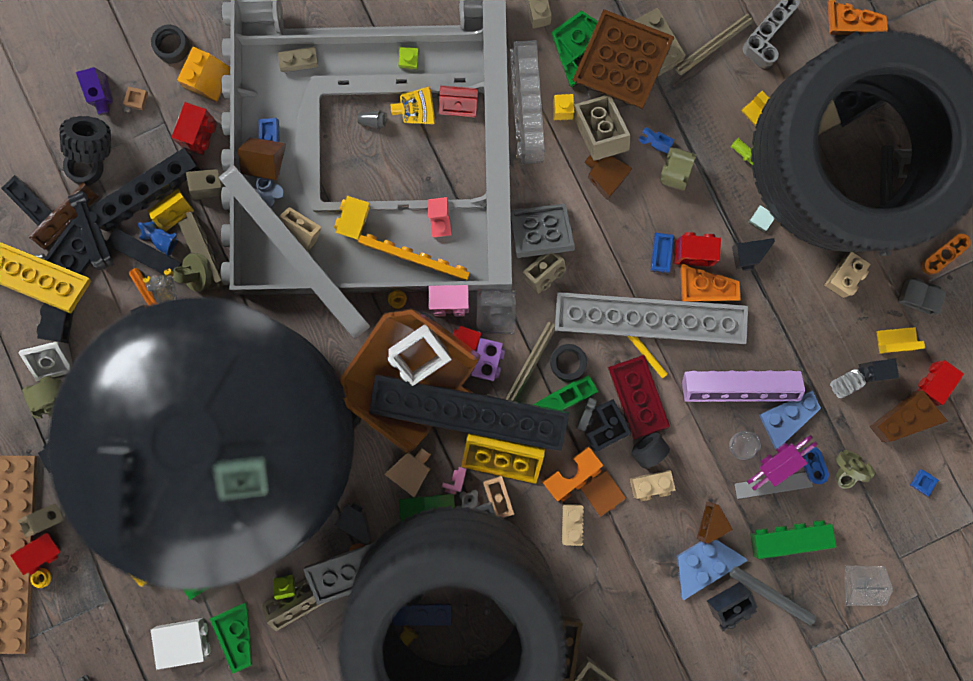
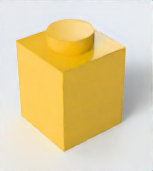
[553,94,574,120]

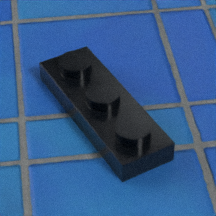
[1,175,52,226]

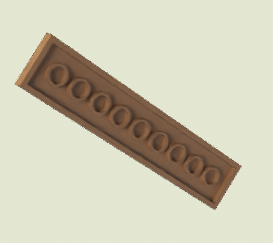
[0,455,38,654]

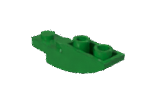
[533,375,598,411]

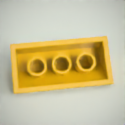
[461,433,545,484]

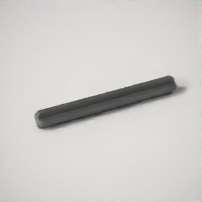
[730,566,816,625]

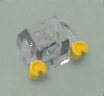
[143,268,178,303]

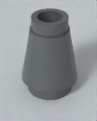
[358,110,387,129]

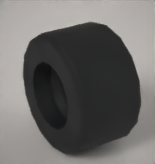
[631,433,670,469]

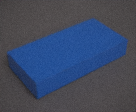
[650,233,674,273]

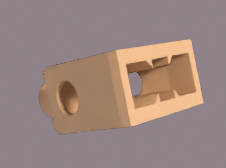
[385,448,431,497]

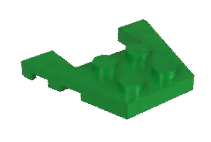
[551,10,598,88]

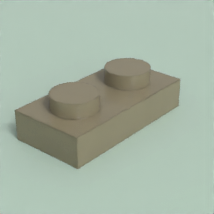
[278,47,318,72]

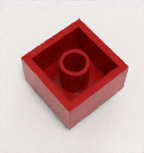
[171,102,217,155]
[674,232,721,267]

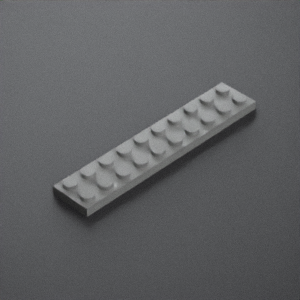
[555,292,748,345]

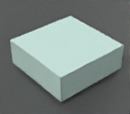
[749,205,775,232]

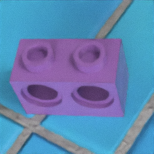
[471,338,505,382]

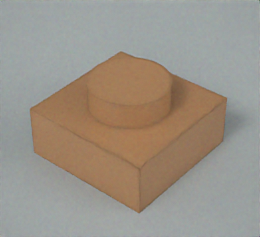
[123,86,148,111]

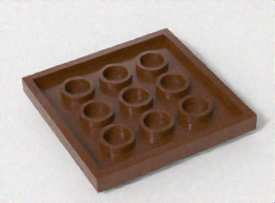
[573,9,674,110]

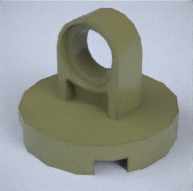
[173,253,212,292]
[836,450,875,489]

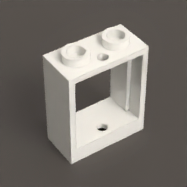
[388,324,451,386]

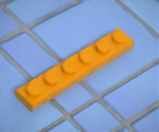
[358,233,470,281]

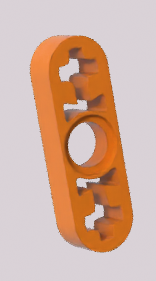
[921,234,971,275]

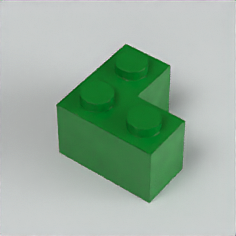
[399,494,455,522]

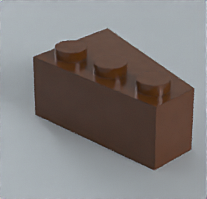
[870,391,948,442]

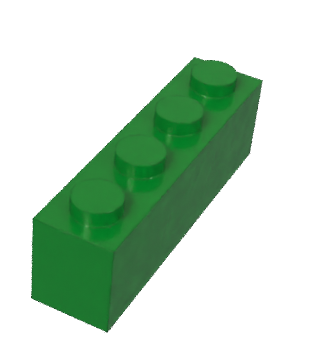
[750,520,837,559]

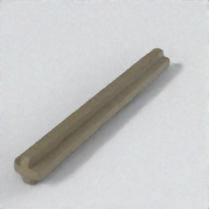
[675,14,753,75]
[506,322,555,401]

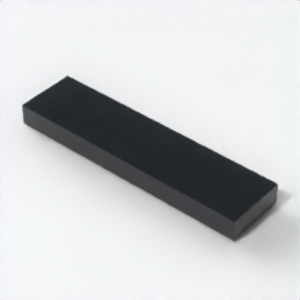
[106,228,183,280]

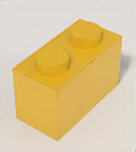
[334,196,371,240]

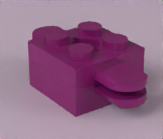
[746,435,818,491]

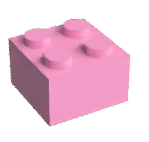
[429,285,469,317]

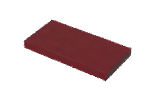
[607,355,670,440]

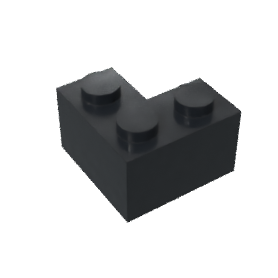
[586,399,631,452]

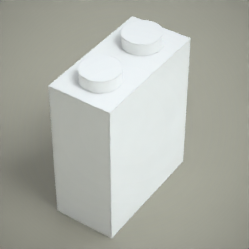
[151,618,211,670]

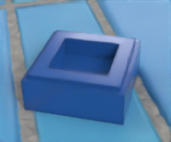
[910,469,939,496]

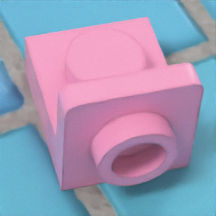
[442,467,467,494]

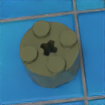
[660,148,697,191]
[22,376,63,419]

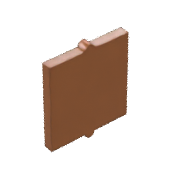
[581,470,626,517]

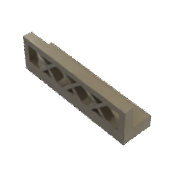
[178,212,224,292]
[262,579,326,631]

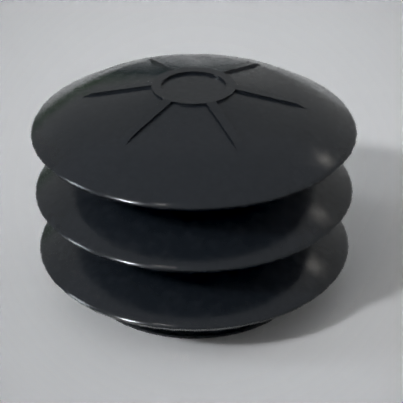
[47,297,354,590]

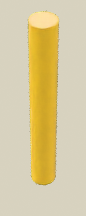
[627,336,668,378]

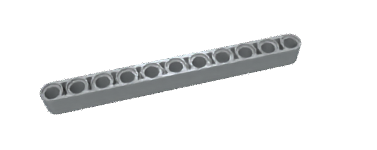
[218,165,370,339]

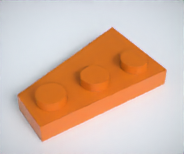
[828,0,888,35]
[680,264,740,302]

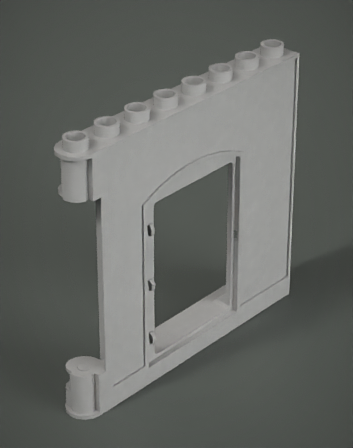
[221,0,512,295]

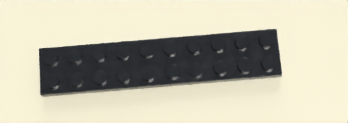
[369,374,569,451]

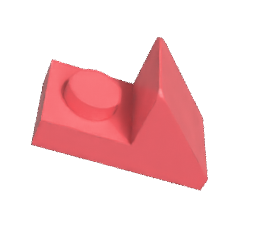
[428,197,452,237]

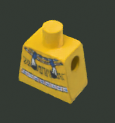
[391,86,436,124]

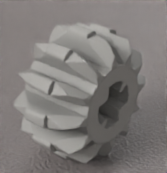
[830,369,866,398]

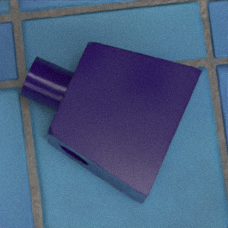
[76,67,113,115]

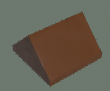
[238,137,286,181]
[697,501,733,544]

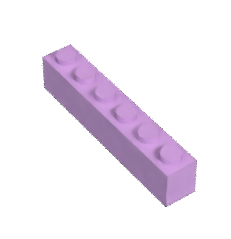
[682,370,805,402]

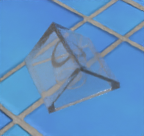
[845,566,893,606]

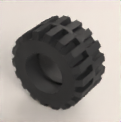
[59,116,111,164]

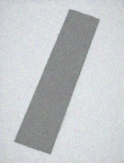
[735,472,813,499]

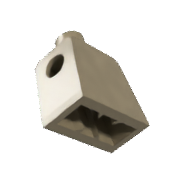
[186,169,226,201]
[18,503,65,538]

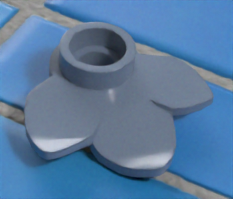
[253,178,284,208]

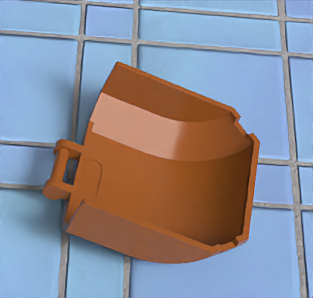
[340,309,481,453]

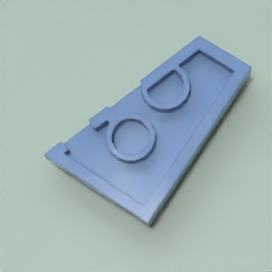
[759,391,821,450]

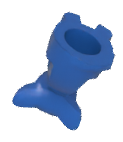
[138,221,178,256]

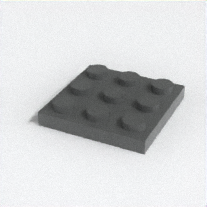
[510,203,575,258]

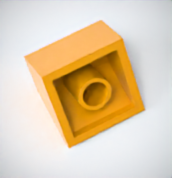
[177,47,230,102]

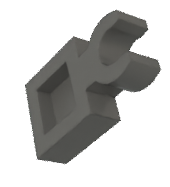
[576,398,597,431]

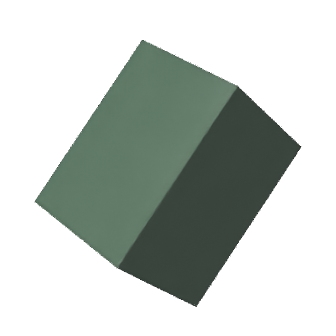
[215,458,267,499]

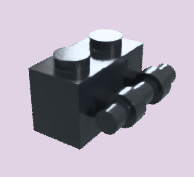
[707,582,758,632]

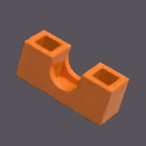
[542,447,603,502]

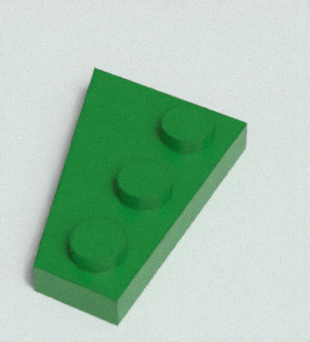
[210,601,253,674]

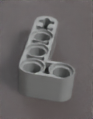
[743,0,800,69]

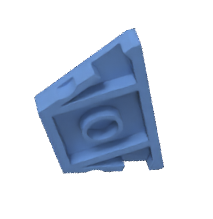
[677,540,747,600]

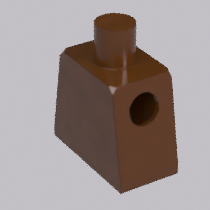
[584,155,632,200]

